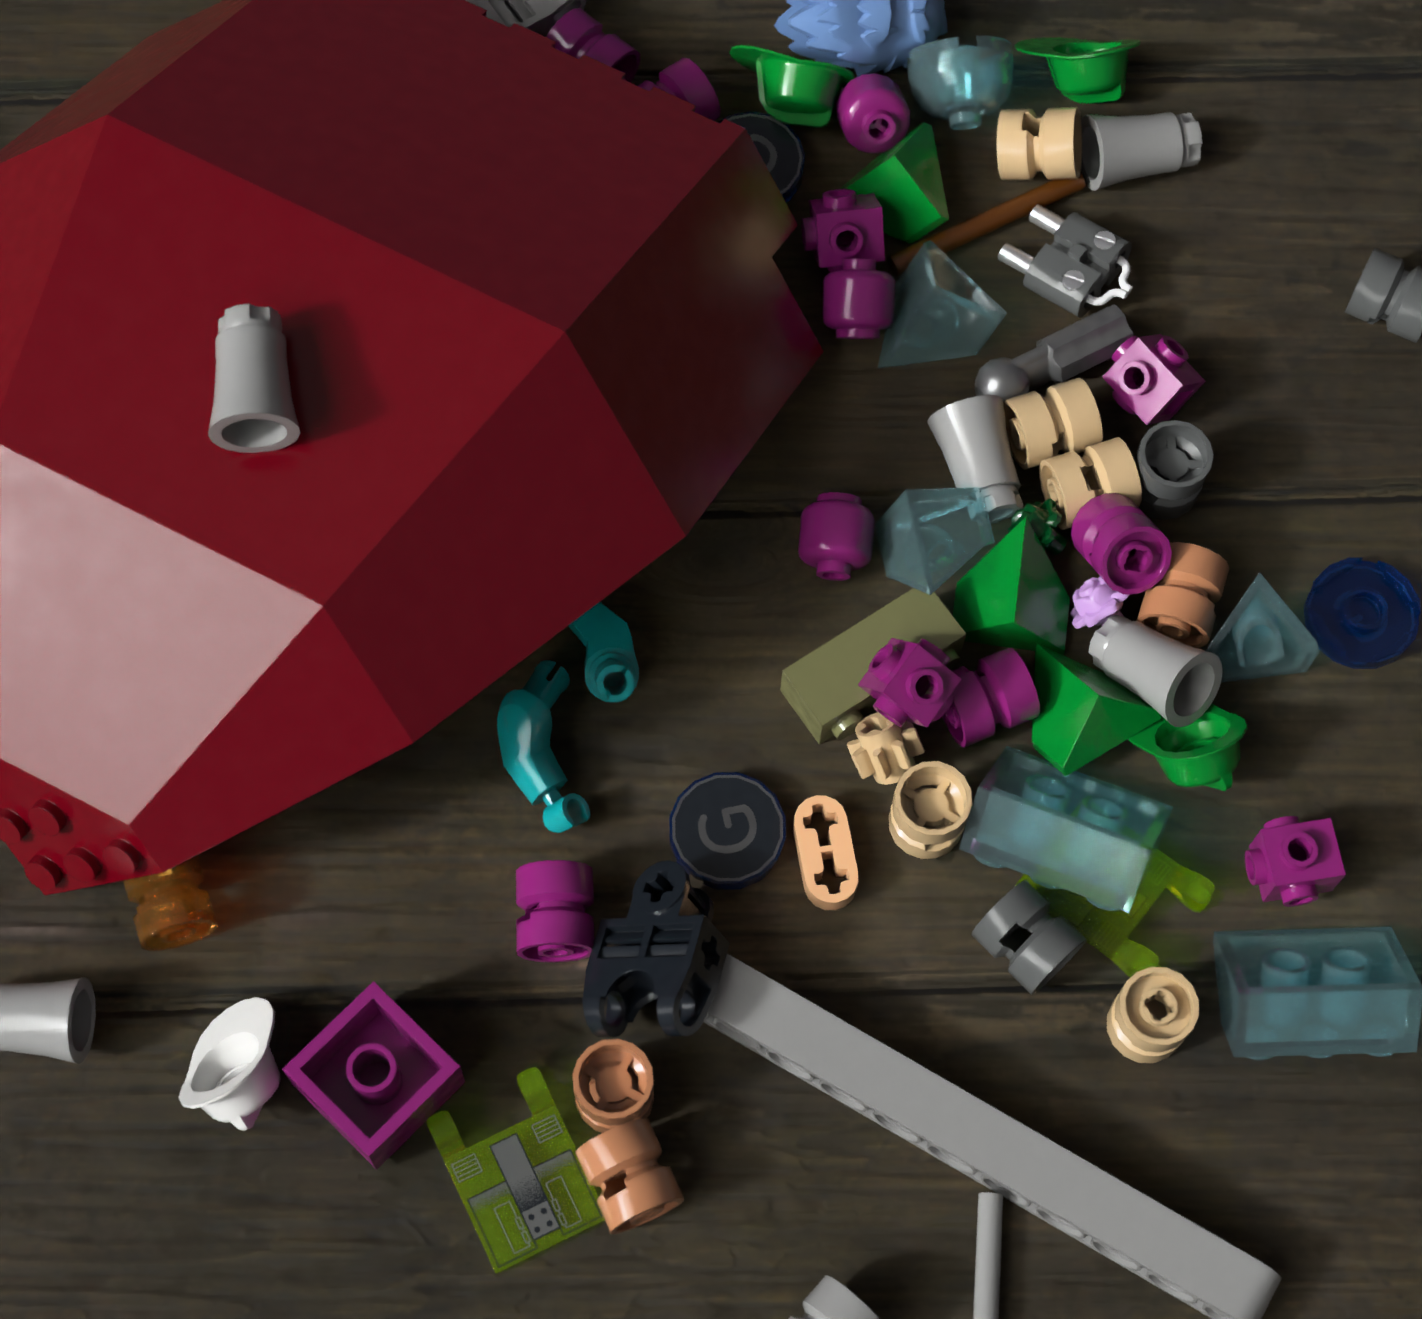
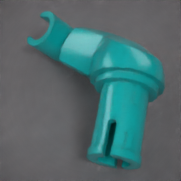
[497,660,590,833]

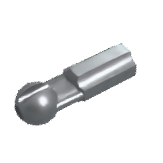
[975,304,1133,401]

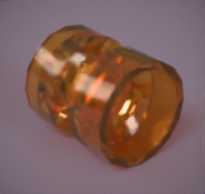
[123,855,217,951]

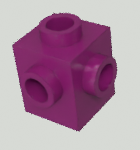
[801,189,885,272]
[1102,334,1206,425]
[858,638,962,727]
[1245,816,1346,907]

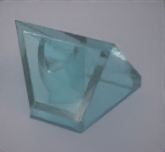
[878,240,1007,368]
[875,487,995,595]
[1205,572,1319,682]

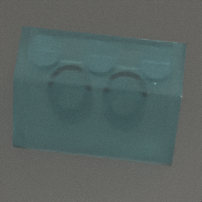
[959,746,1173,913]
[1213,927,1422,1060]

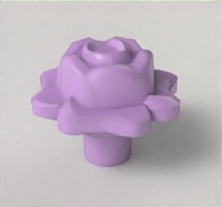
[1070,576,1130,629]

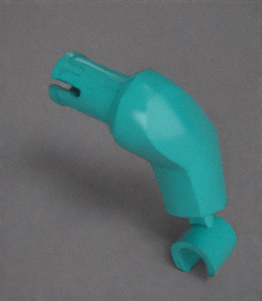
[568,602,639,702]

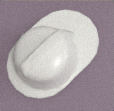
[178,997,280,1131]

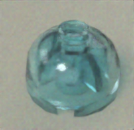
[907,36,1014,130]

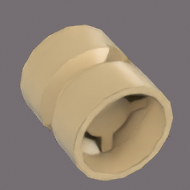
[997,107,1082,181]
[1003,378,1103,470]
[1039,437,1142,530]
[888,761,972,859]
[1107,967,1199,1063]

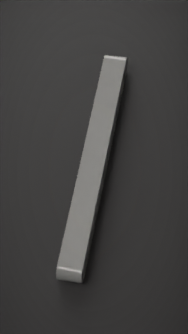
[703,954,1281,1319]

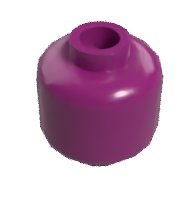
[836,73,910,154]
[822,259,895,339]
[798,492,875,581]

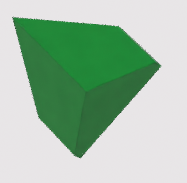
[840,122,949,244]
[952,516,1070,655]
[1032,643,1162,777]

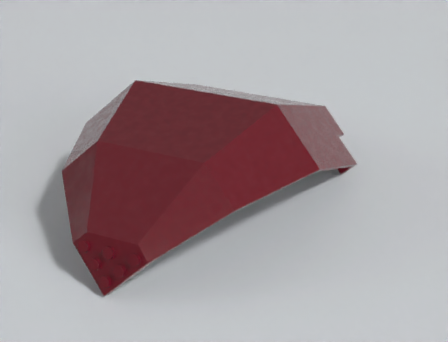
[0,0,824,896]

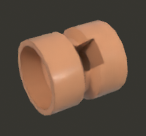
[1137,542,1229,648]
[573,1039,654,1133]
[575,1118,684,1234]

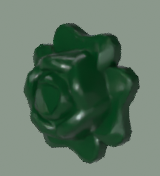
[1008,499,1067,555]

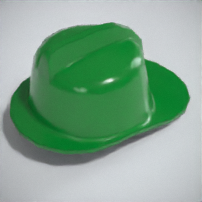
[1015,37,1141,104]
[729,45,856,128]
[1128,704,1248,791]

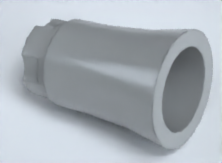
[1081,112,1202,191]
[208,304,300,453]
[927,395,1024,526]
[1088,615,1222,727]
[0,977,96,1064]

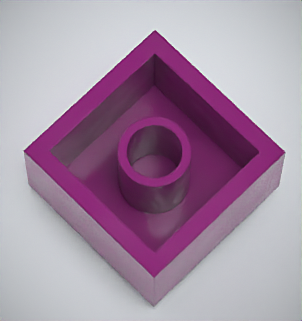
[282,981,465,1170]

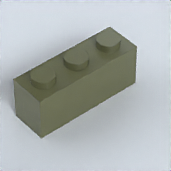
[780,580,966,745]

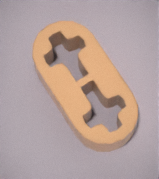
[793,795,858,910]

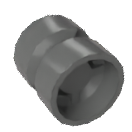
[1344,247,1422,343]
[1134,420,1214,520]
[971,880,1087,995]

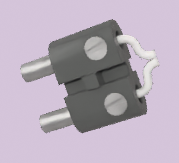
[998,204,1132,318]

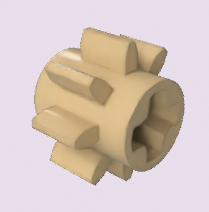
[847,712,925,785]

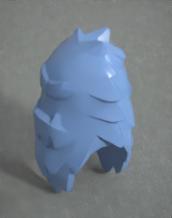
[774,0,947,77]

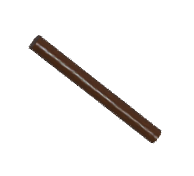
[887,172,1085,276]

